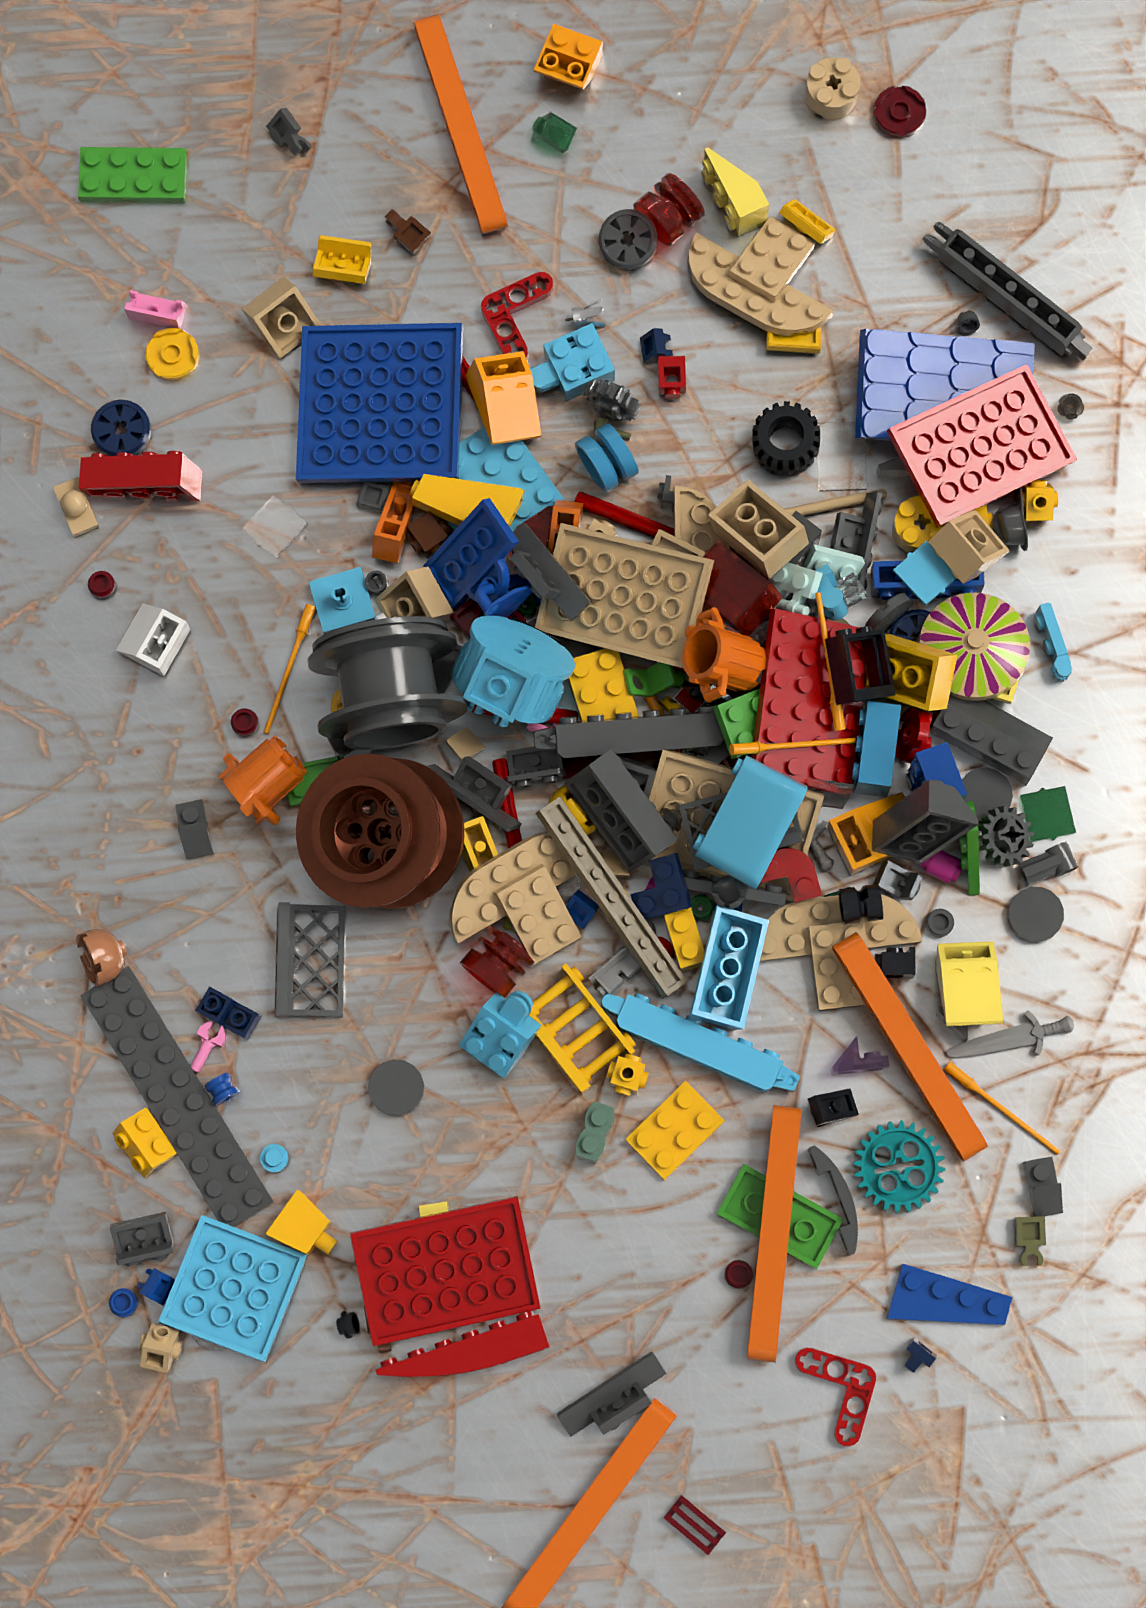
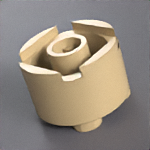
[805,57,860,120]

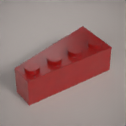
[78,451,202,501]

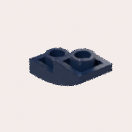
[195,986,261,1040]

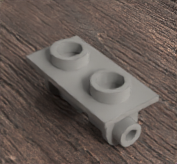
[588,946,642,996]

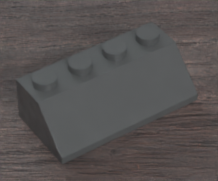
[929,695,1053,786]
[564,749,677,873]
[872,780,978,864]

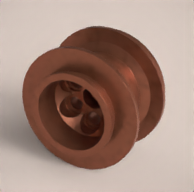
[296,754,464,909]

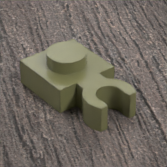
[1015,1216,1046,1266]

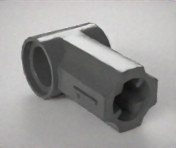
[1018,841,1079,886]

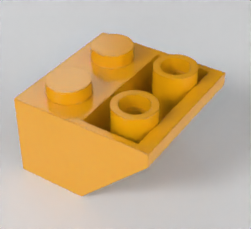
[534,23,603,90]

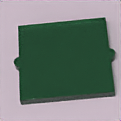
[1020,786,1076,842]

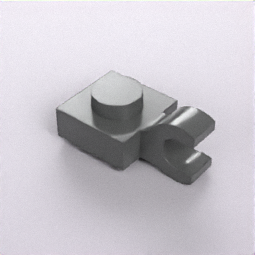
[266,108,311,156]

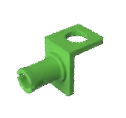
[623,662,686,697]

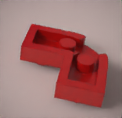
[761,847,822,903]

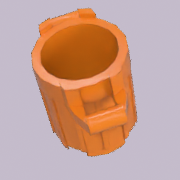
[682,607,766,702]
[218,735,307,825]

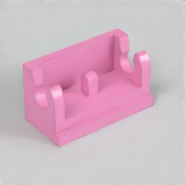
[124,290,187,329]

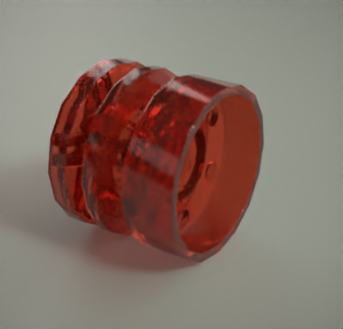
[633,173,705,246]
[460,926,535,998]

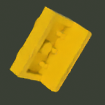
[313,235,372,284]
[113,1107,177,1178]

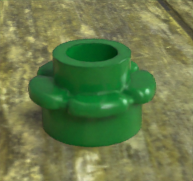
[690,894,714,921]

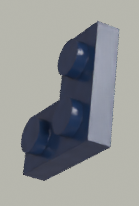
[630,853,692,919]

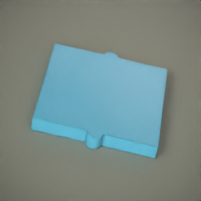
[893,541,957,606]

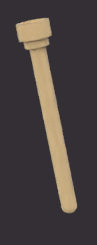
[784,489,887,516]

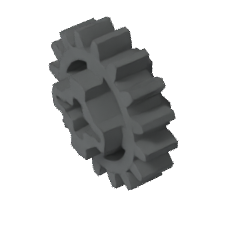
[583,379,642,421]
[978,806,1034,867]

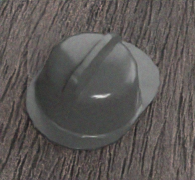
[992,488,1028,551]

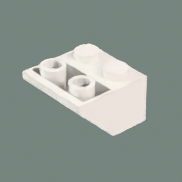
[116,604,191,676]

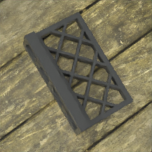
[679,792,805,870]
[274,902,345,1017]

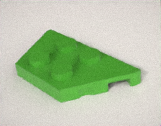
[959,801,980,895]

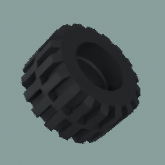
[752,401,820,476]

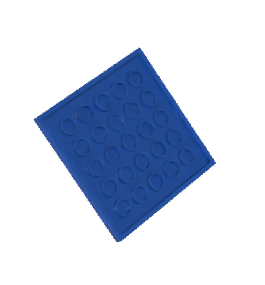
[296,323,463,483]

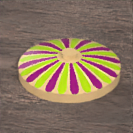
[919,593,1030,701]

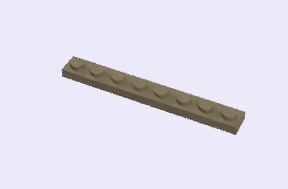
[535,797,688,998]

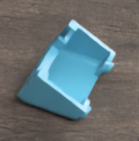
[692,755,808,889]

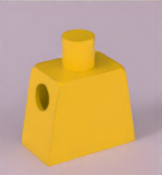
[266,1189,338,1255]

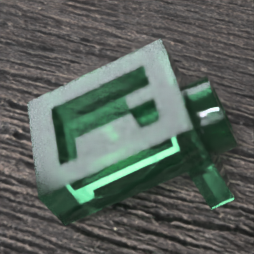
[531,112,577,153]

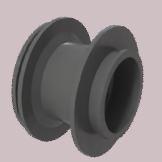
[307,616,468,750]

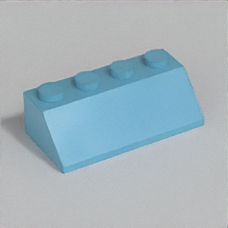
[690,905,769,1031]

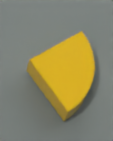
[660,696,682,714]

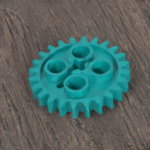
[853,1120,946,1213]

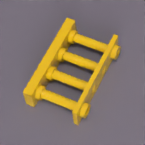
[529,963,636,1095]

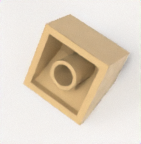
[242,277,322,359]
[928,510,1010,584]
[375,566,454,621]

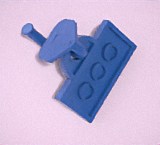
[423,498,542,618]

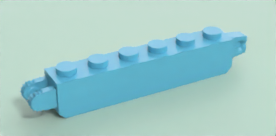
[601,993,800,1093]

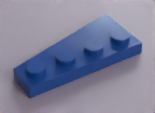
[886,1264,1013,1325]

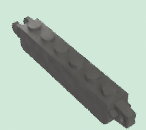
[923,221,1093,361]
[533,706,724,758]

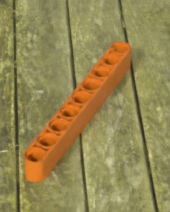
[413,14,508,235]
[832,932,988,1162]
[747,1105,802,1363]
[501,1398,678,1608]

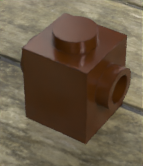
[407,511,450,559]

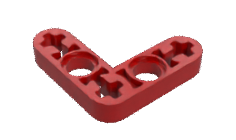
[481,272,554,360]
[795,1348,876,1446]

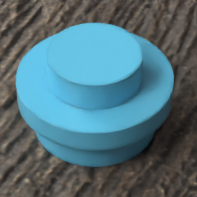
[260,1144,289,1172]

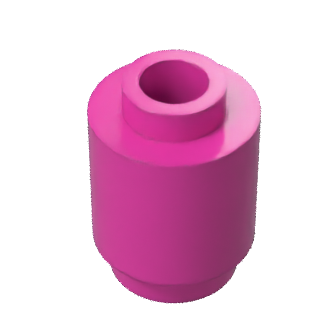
[920,850,962,884]

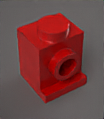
[658,356,686,399]

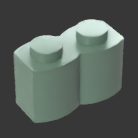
[576,1101,614,1164]

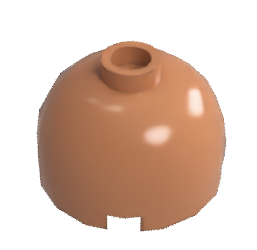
[76,929,127,987]

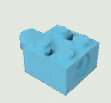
[530,323,615,402]
[459,991,542,1078]

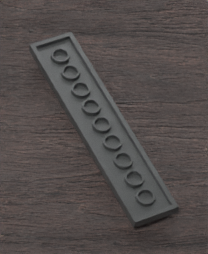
[81,966,275,1227]

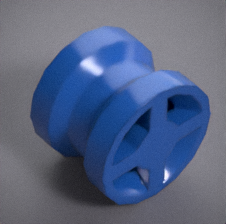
[204,1073,240,1106]

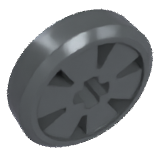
[599,209,658,269]

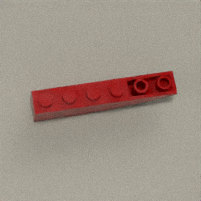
[375,1311,550,1377]

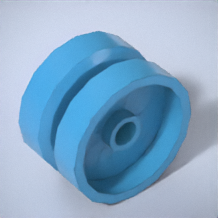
[575,423,639,493]

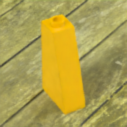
[410,474,525,527]

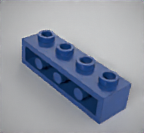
[871,561,985,600]

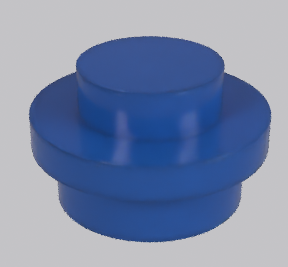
[109,1288,138,1317]

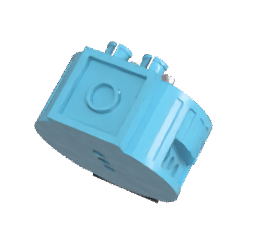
[451,616,575,727]

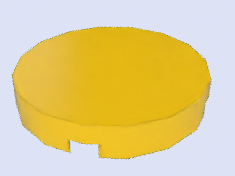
[145,328,199,381]

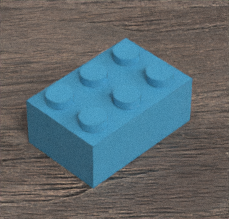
[852,701,901,797]

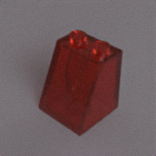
[703,541,783,637]

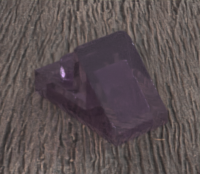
[831,1036,889,1076]

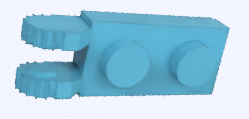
[1034,602,1073,682]

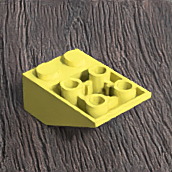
[701,148,769,237]
[936,941,1003,1026]

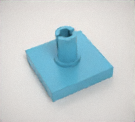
[309,567,375,634]

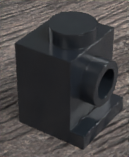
[874,947,916,979]

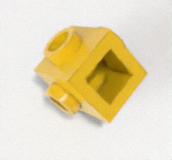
[1022,479,1058,521]
[607,1054,649,1097]

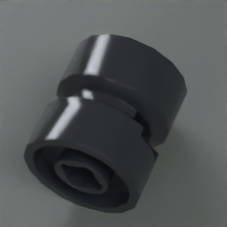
[838,884,883,925]

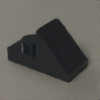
[807,1088,859,1127]

